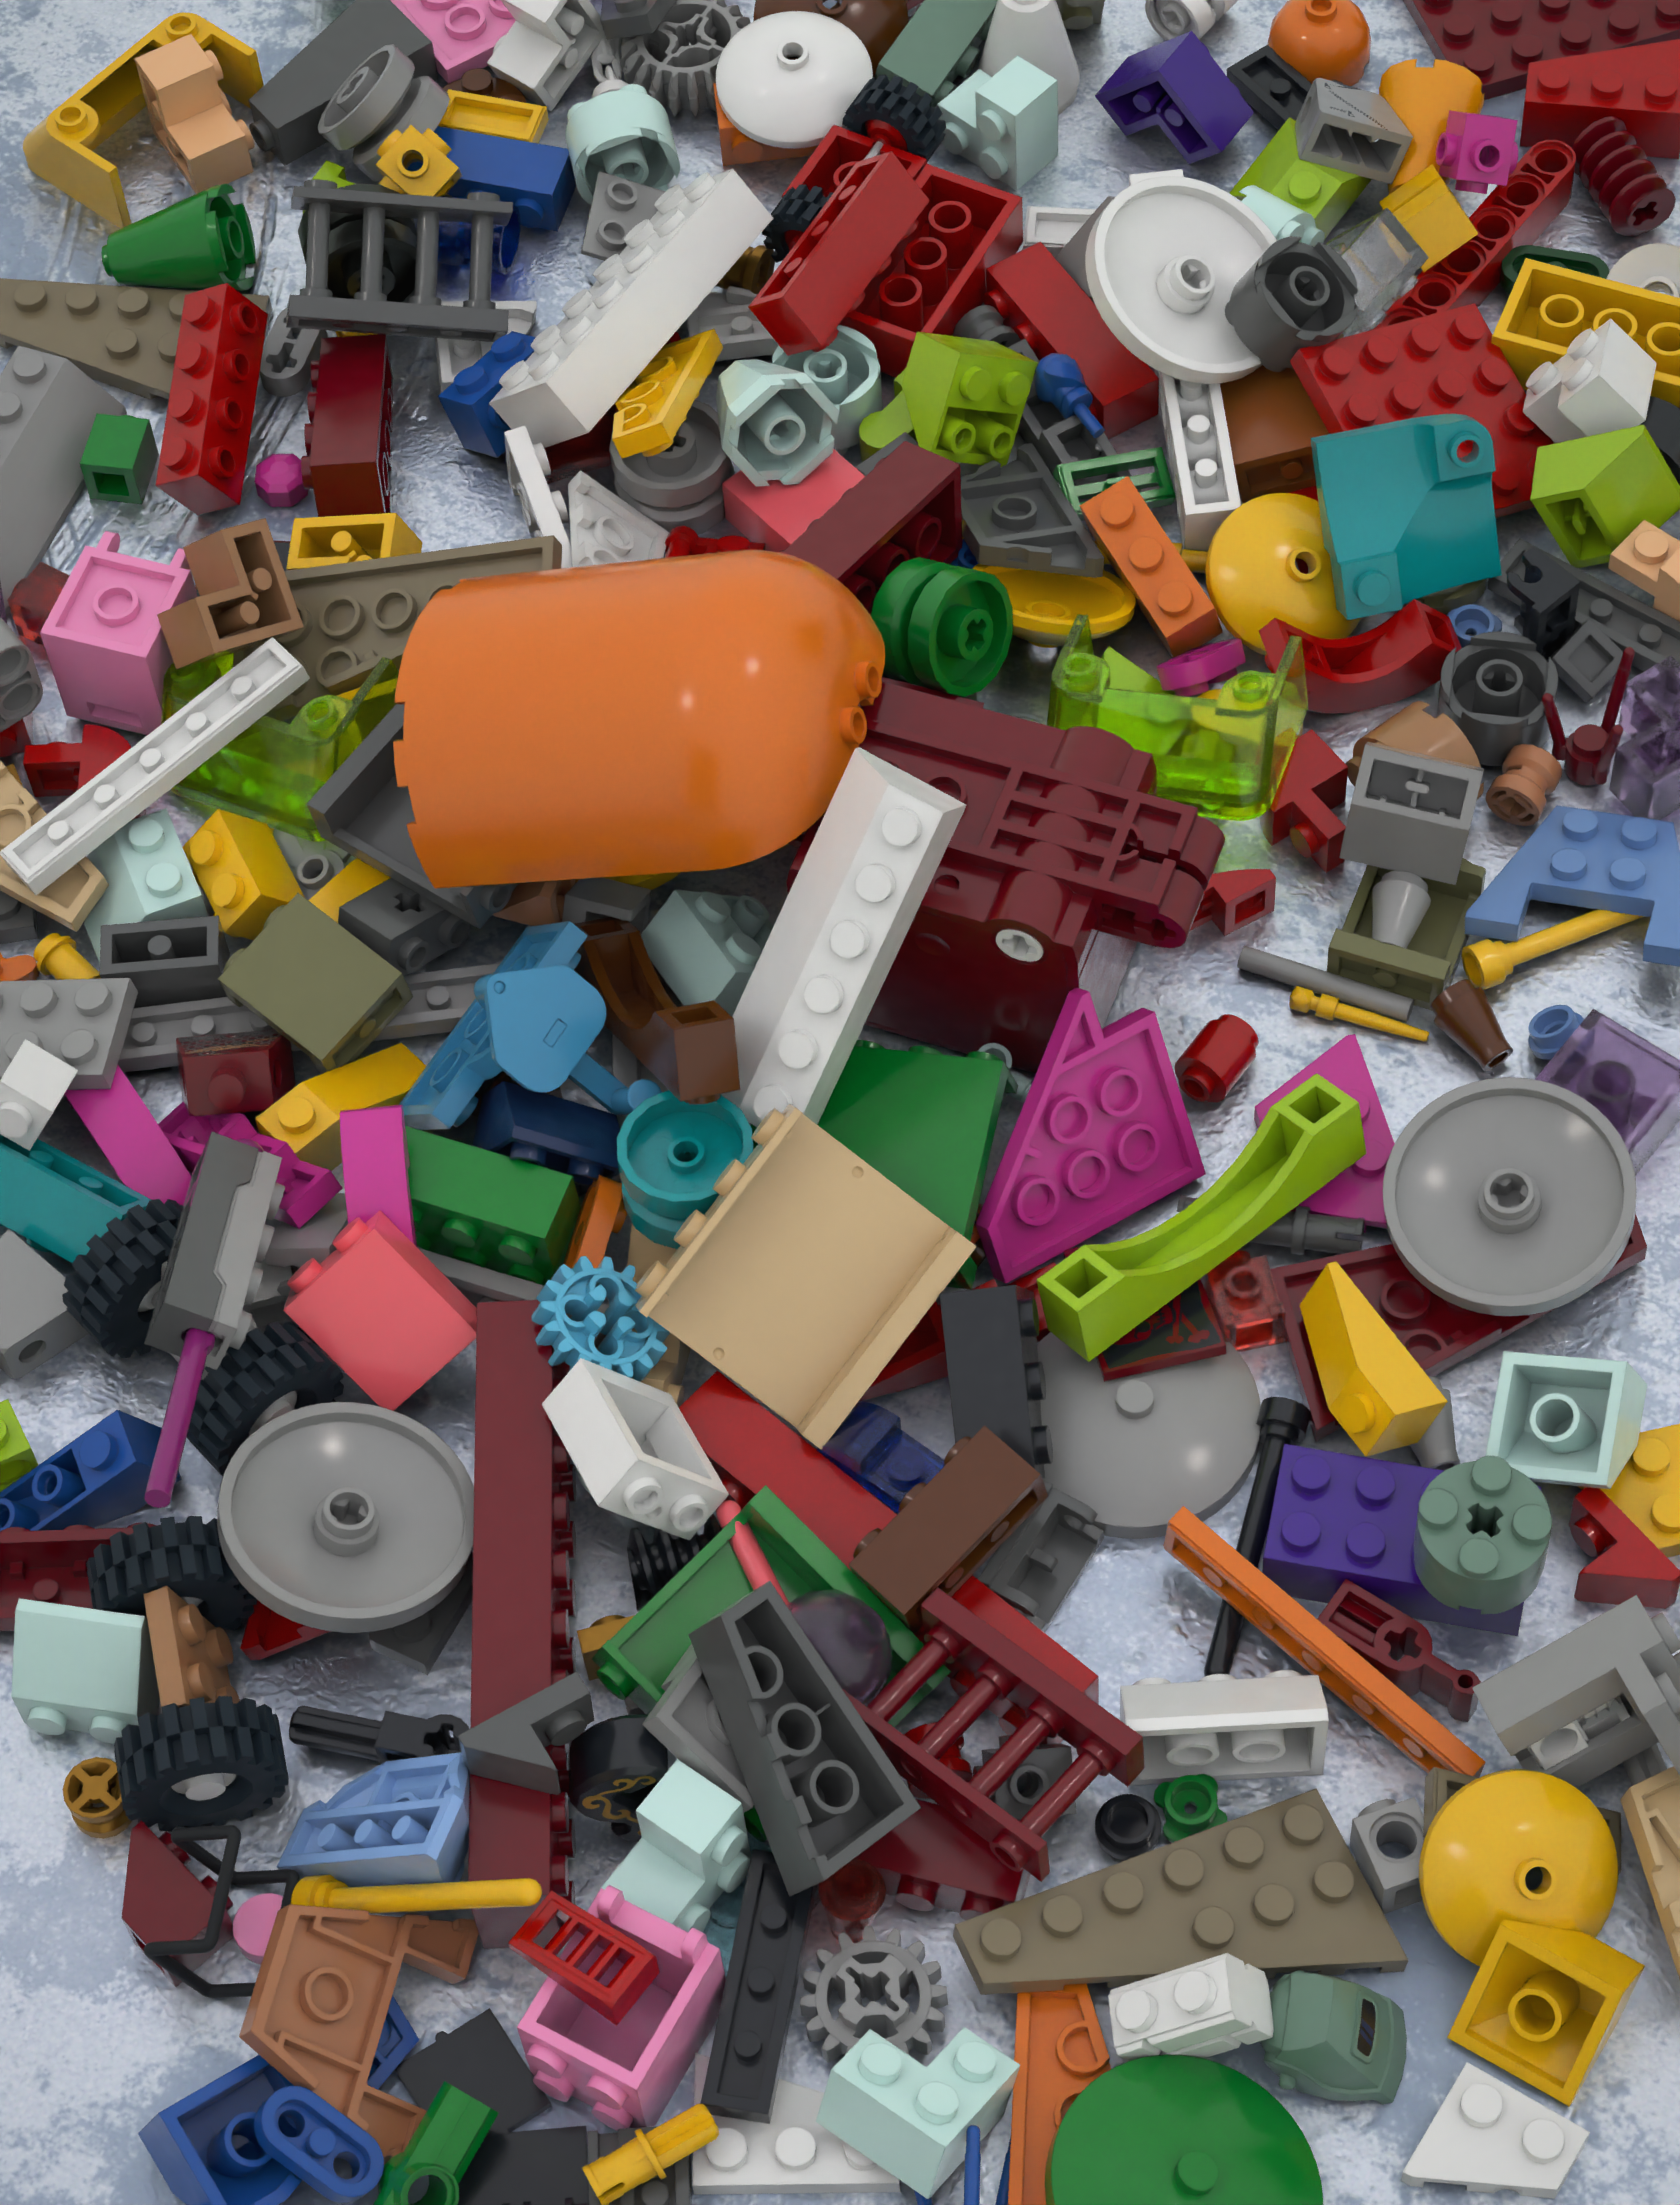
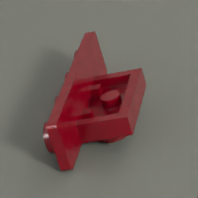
[0,1523,156,1631]

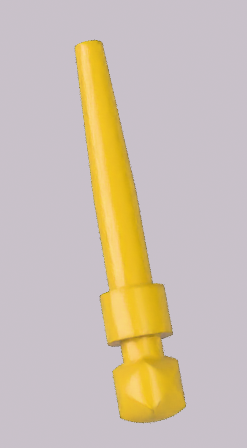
[1289,986,1429,1042]

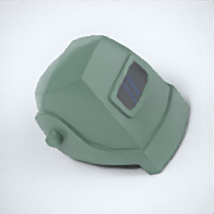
[1259,1970,1407,2105]

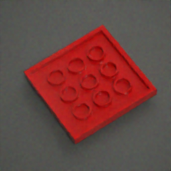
[1290,303,1554,518]

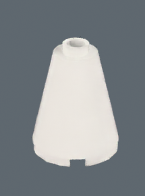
[978,0,1080,114]

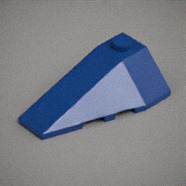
[138,1995,419,2205]

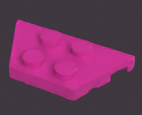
[1254,1034,1395,1233]

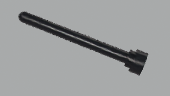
[1204,1397,1310,1676]

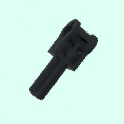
[289,1706,469,1764]

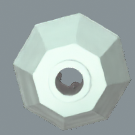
[716,359,839,487]

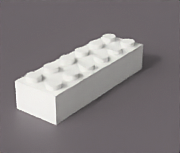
[489,168,773,448]

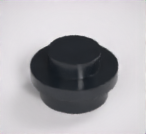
[1095,1794,1161,1860]

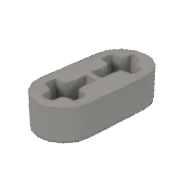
[260,308,327,397]

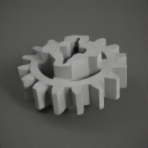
[800,1926,948,2063]

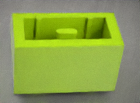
[901,332,1038,467]
[1530,425,1680,568]

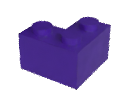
[1095,31,1254,164]

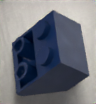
[472,1081,620,1198]

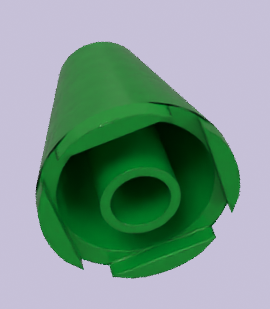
[101,184,256,292]

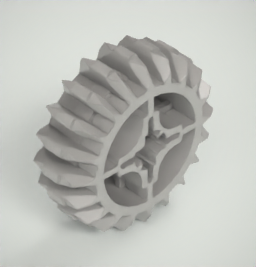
[619,0,750,117]

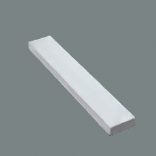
[0,637,310,895]

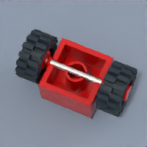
[762,75,946,263]

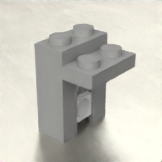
[1472,1595,1680,1788]

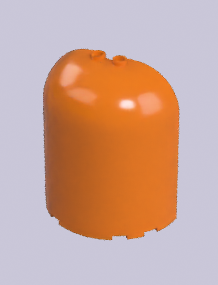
[393,550,885,889]

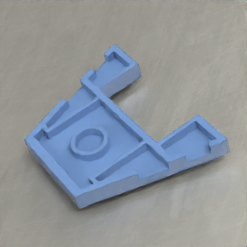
[1465,805,1680,967]

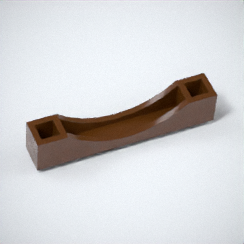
[574,917,740,1104]

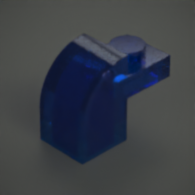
[816,1402,944,1512]

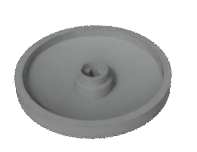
[1383,1077,1636,1316]
[1037,1332,1261,1539]
[217,1402,474,1633]

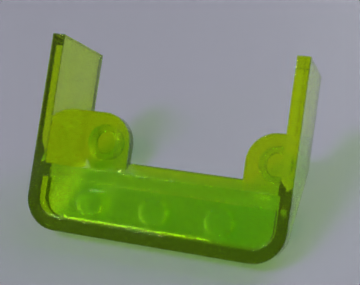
[1047,614,1308,821]
[161,653,399,842]

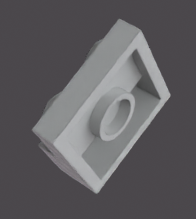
[642,1643,754,1813]

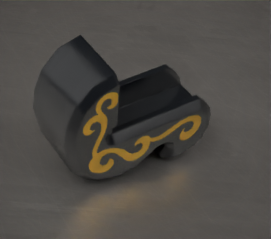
[568,1714,669,1842]

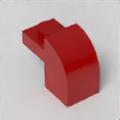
[23,724,146,820]
[1260,729,1348,873]

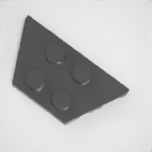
[961,443,1104,578]

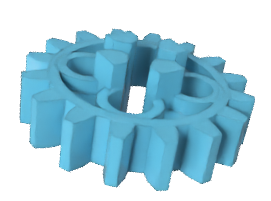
[532,1256,670,1382]

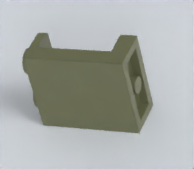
[1327,858,1486,1011]
[218,893,413,1074]

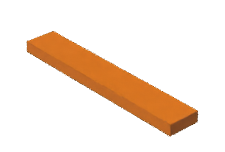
[1163,1506,1486,1778]

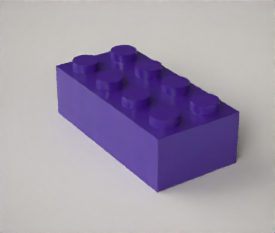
[1262,1444,1541,1636]

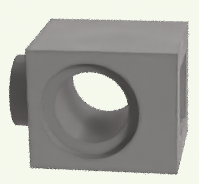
[1349,1797,1425,1914]

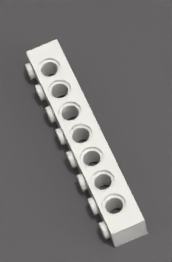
[1129,169,1241,551]

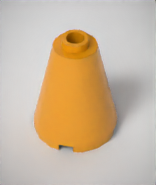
[1379,59,1485,195]

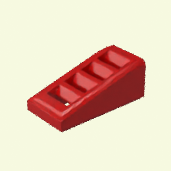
[508,1890,660,2026]

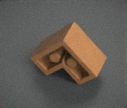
[157,518,304,670]

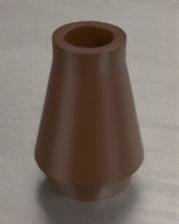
[1430,979,1513,1071]

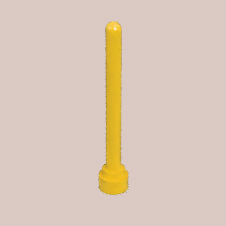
[1461,909,1644,990]
[291,1875,542,1913]

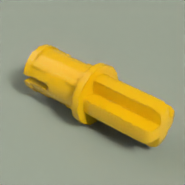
[582,2104,719,2205]

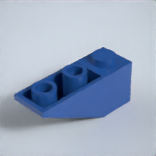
[0,1410,182,1532]

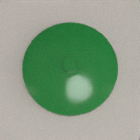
[1045,2055,1323,2205]

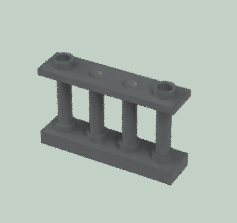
[286,179,513,342]

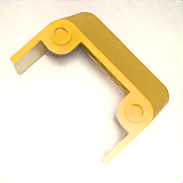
[23,12,264,229]

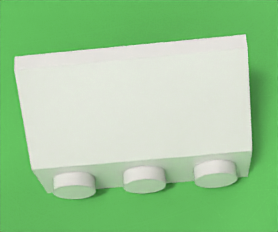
[1120,1670,1329,1786]

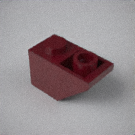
[122,1820,234,1987]

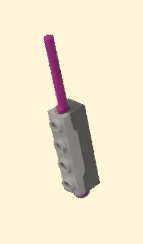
[144,1132,285,1508]

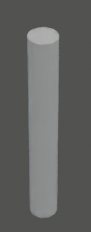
[1237,946,1414,1022]

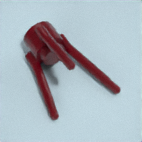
[1542,647,1635,785]

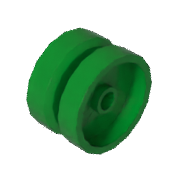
[871,557,1013,697]

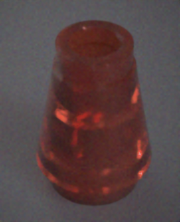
[818,1858,886,1943]

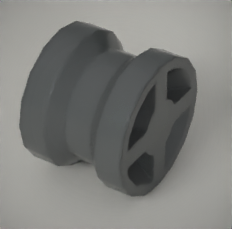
[953,305,1021,347]

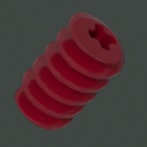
[1572,116,1676,236]

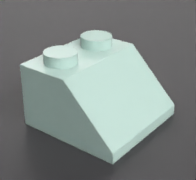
[83,808,208,964]
[1485,1351,1647,1489]
[11,1598,160,1744]

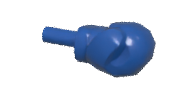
[1034,353,1105,438]

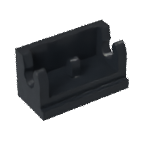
[1507,546,1581,660]

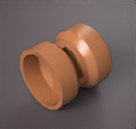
[1486,744,1563,826]

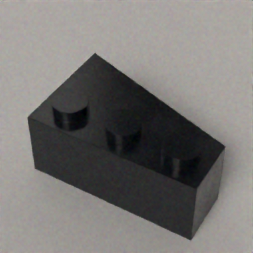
[940,1285,1053,1479]

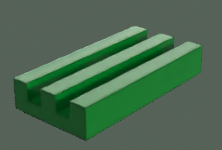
[1053,447,1176,521]

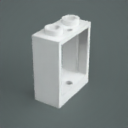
[542,1358,729,1540]

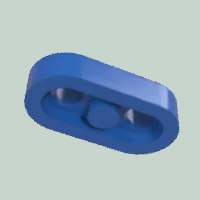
[254,2086,384,2203]

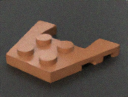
[239,1904,479,2165]

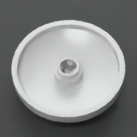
[1085,176,1277,384]

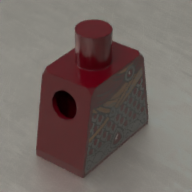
[176,1029,296,1116]

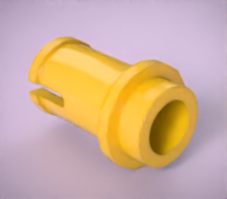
[33,933,101,980]

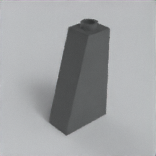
[249,0,439,166]

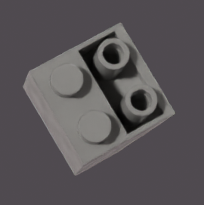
[1339,742,1484,885]

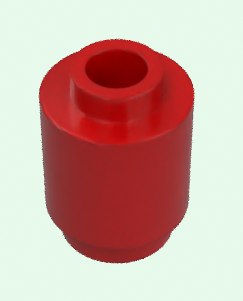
[1174,1014,1259,1103]

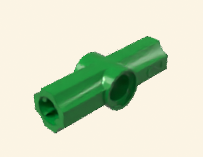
[373,2081,499,2205]

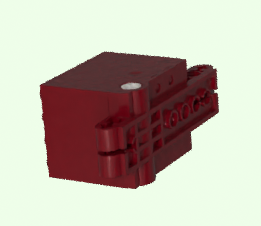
[787,681,1225,1074]

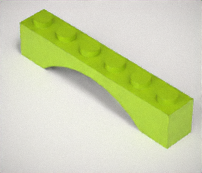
[1037,1073,1367,1362]

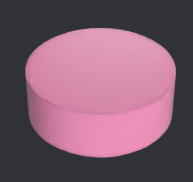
[233,1893,283,1964]

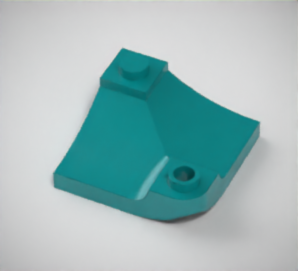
[1310,414,1502,620]

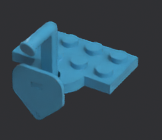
[399,921,662,1130]

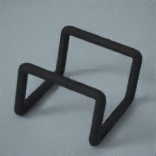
[144,1825,300,1998]

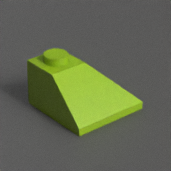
[1229,117,1372,240]

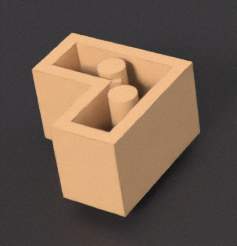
[135,34,255,194]

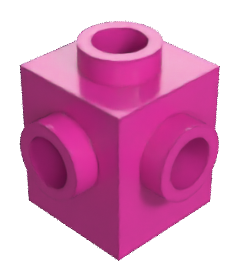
[1436,110,1518,194]

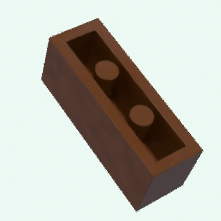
[849,1425,1049,1635]

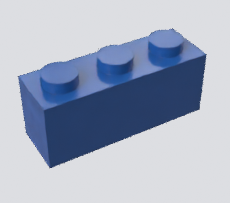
[407,126,576,232]

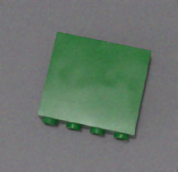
[751,1040,1018,1290]
[592,1485,951,1843]

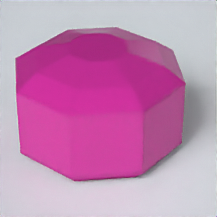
[254,454,309,507]

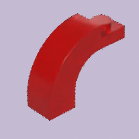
[1259,599,1462,713]

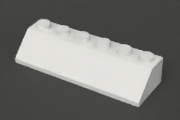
[721,747,967,1127]

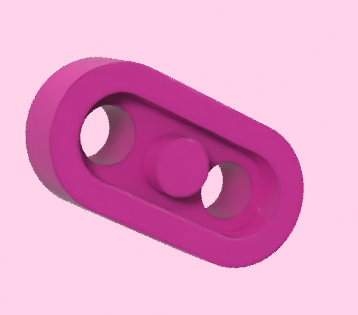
[1156,638,1246,698]

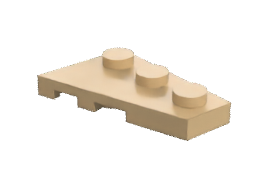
[0,760,109,932]

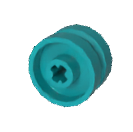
[617,1090,754,1249]

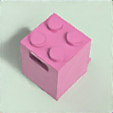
[40,531,210,735]
[517,1885,726,2131]

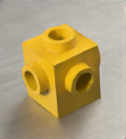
[375,125,462,197]

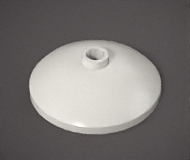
[716,11,873,149]

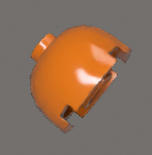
[1267,0,1371,86]

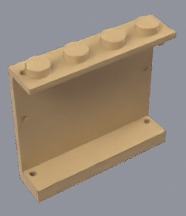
[635,1104,977,1450]

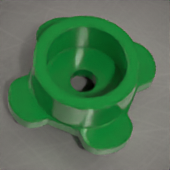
[1154,1774,1227,1843]

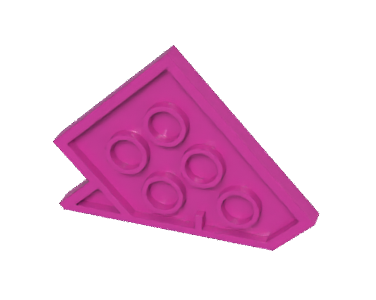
[976,988,1206,1283]

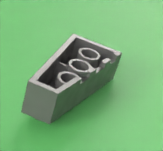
[688,1581,921,1897]

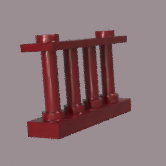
[843,1588,1145,1882]

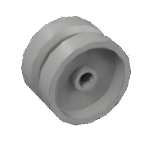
[318,44,450,181]
[609,400,735,535]

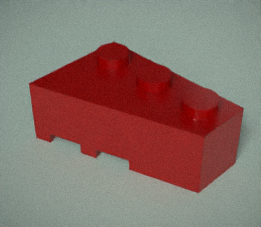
[1520,39,1680,159]

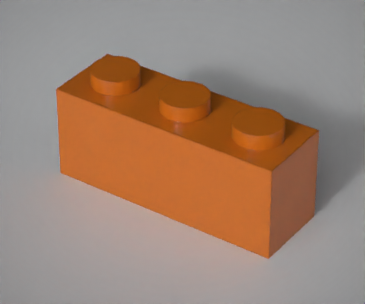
[1080,476,1223,658]

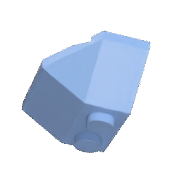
[277,1752,470,1887]

